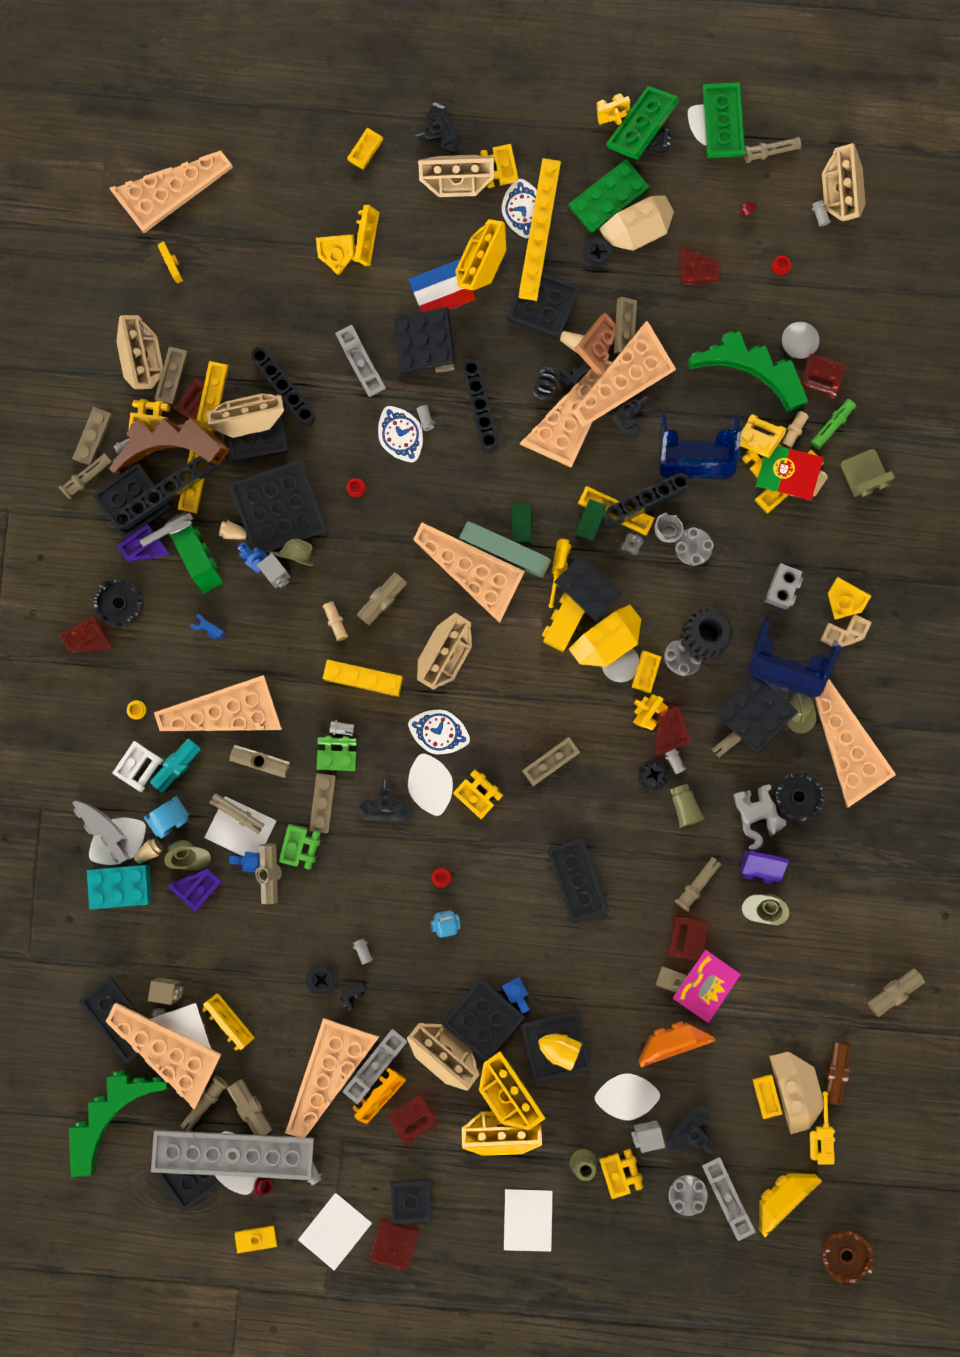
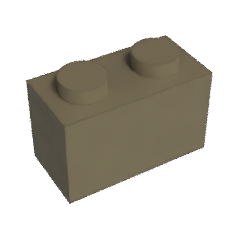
[148,977,184,1005]

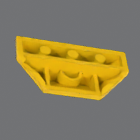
[455,219,506,290]
[569,605,641,667]
[479,1051,545,1130]
[462,1111,542,1156]
[759,1173,822,1237]

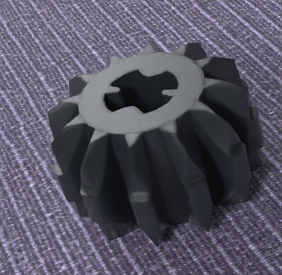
[533,367,559,401]

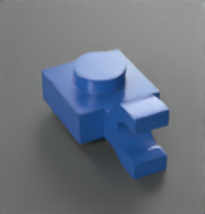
[238,542,268,573]
[190,614,227,640]
[229,851,260,873]
[502,977,529,1013]

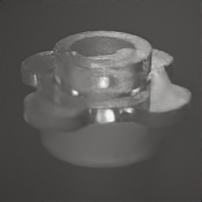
[621,533,644,555]

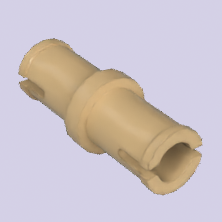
[781,411,809,449]
[322,602,348,641]

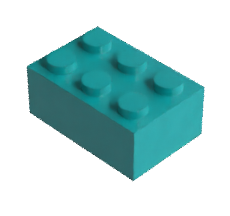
[87,865,153,910]

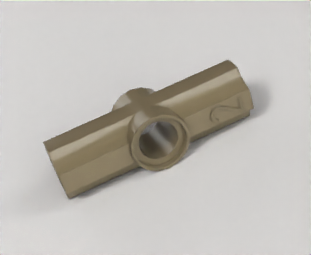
[357,572,407,626]
[229,745,290,778]
[255,843,282,904]
[867,968,925,1017]
[227,1079,272,1135]

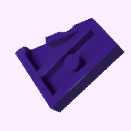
[117,524,170,562]
[168,869,222,911]

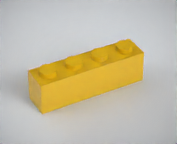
[542,593,584,652]
[323,660,404,697]

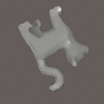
[733,784,786,851]

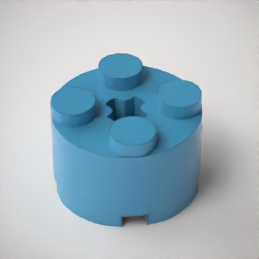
[144,796,189,838]

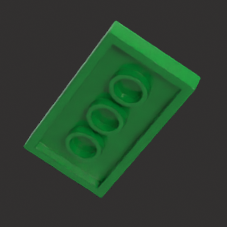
[702,82,745,158]
[607,86,679,160]
[568,159,650,235]

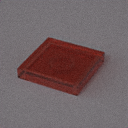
[369,1219,419,1271]

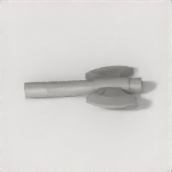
[139,512,193,547]

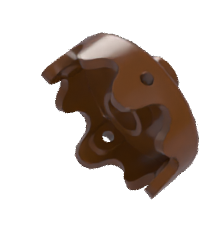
[821,1230,874,1284]

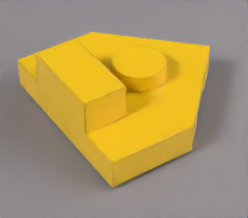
[316,235,355,275]
[827,577,871,620]

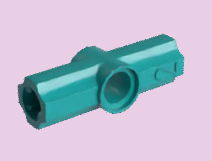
[150,738,201,793]

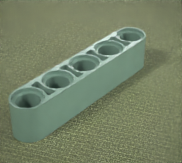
[459,521,551,578]

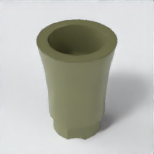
[670,784,705,828]
[570,1149,597,1181]

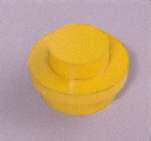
[127,700,146,720]

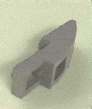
[73,801,131,864]

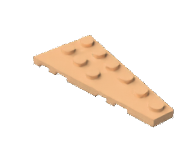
[109,151,233,233]
[520,360,612,468]
[414,523,525,623]
[154,675,282,731]
[812,679,896,807]
[106,1003,222,1110]
[285,1018,379,1137]

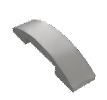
[335,325,386,397]
[342,1029,407,1104]
[702,1157,756,1241]

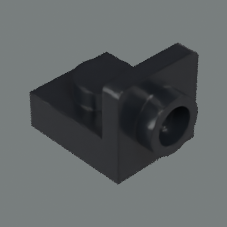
[644,129,671,154]
[559,363,589,388]
[340,981,367,1011]

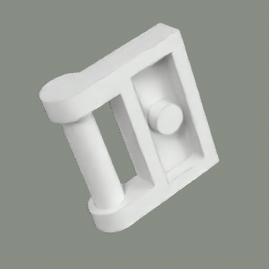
[112,741,163,792]

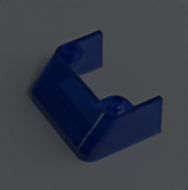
[659,414,741,479]
[749,616,841,698]

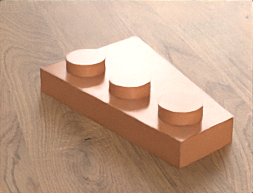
[574,313,616,377]

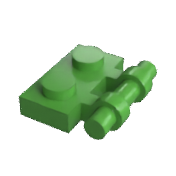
[317,735,357,771]
[279,824,321,869]

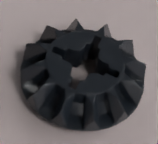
[583,238,613,268]
[638,759,669,790]
[306,964,337,996]

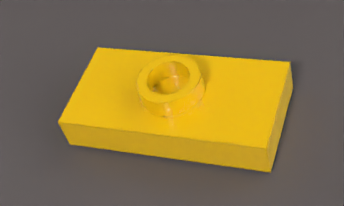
[347,128,383,170]
[158,242,183,283]
[632,651,661,693]
[752,1074,783,1119]
[235,1225,277,1253]

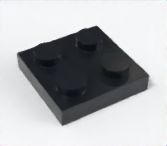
[390,1179,432,1223]

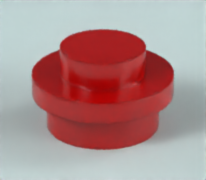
[772,256,791,275]
[346,478,366,497]
[432,868,451,887]

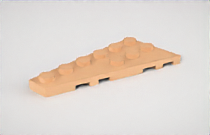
[573,321,676,427]

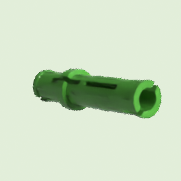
[811,399,856,450]

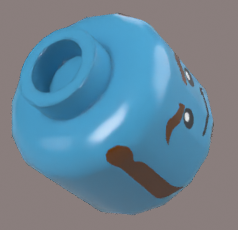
[431,910,460,938]

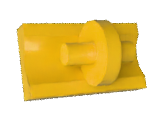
[596,93,630,125]
[633,694,668,730]

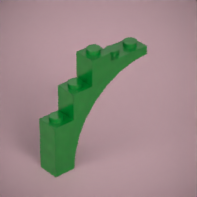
[687,331,808,413]
[69,1070,170,1177]

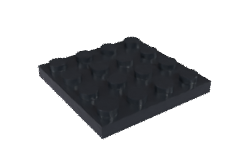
[229,459,327,553]

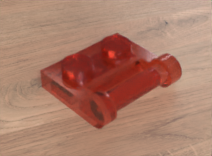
[800,354,846,398]
[172,377,204,420]
[666,916,709,961]
[387,1094,439,1146]

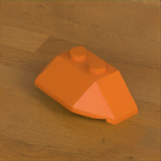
[638,1021,715,1067]

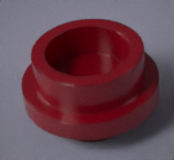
[739,201,757,217]
[253,1177,273,1196]

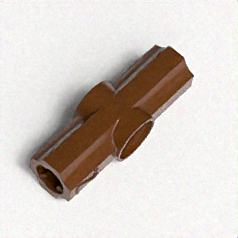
[825,1042,852,1105]

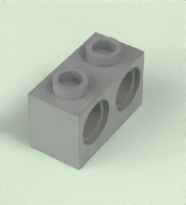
[257,553,291,588]
[764,564,803,610]
[631,1120,665,1153]

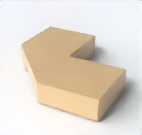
[820,614,872,649]

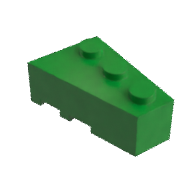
[170,524,223,594]

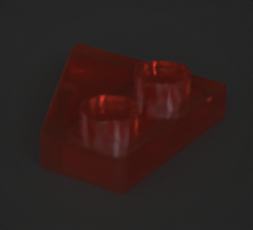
[679,246,719,284]
[60,616,112,652]
[654,706,691,755]

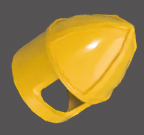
[538,1034,582,1071]

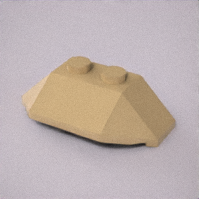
[822,143,866,221]
[418,155,494,197]
[599,196,674,251]
[116,315,163,389]
[206,393,284,438]
[417,613,472,690]
[407,1023,479,1090]
[769,1051,824,1134]

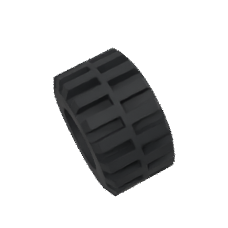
[680,608,733,661]

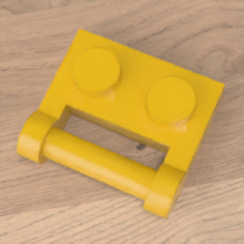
[735,414,786,458]

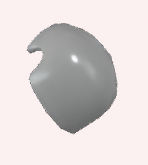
[654,513,684,543]

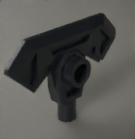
[415,103,460,154]
[608,396,649,438]
[357,780,415,821]
[666,1106,714,1154]

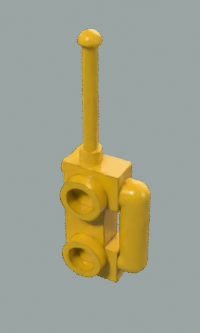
[548,539,571,608]
[810,1091,835,1165]

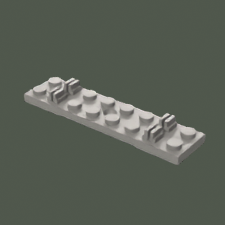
[151,1130,314,1180]

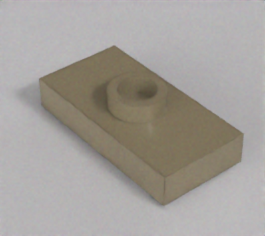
[655,966,688,993]

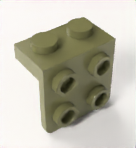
[840,449,895,497]

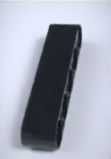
[251,347,315,427]
[463,359,497,452]
[603,473,689,527]

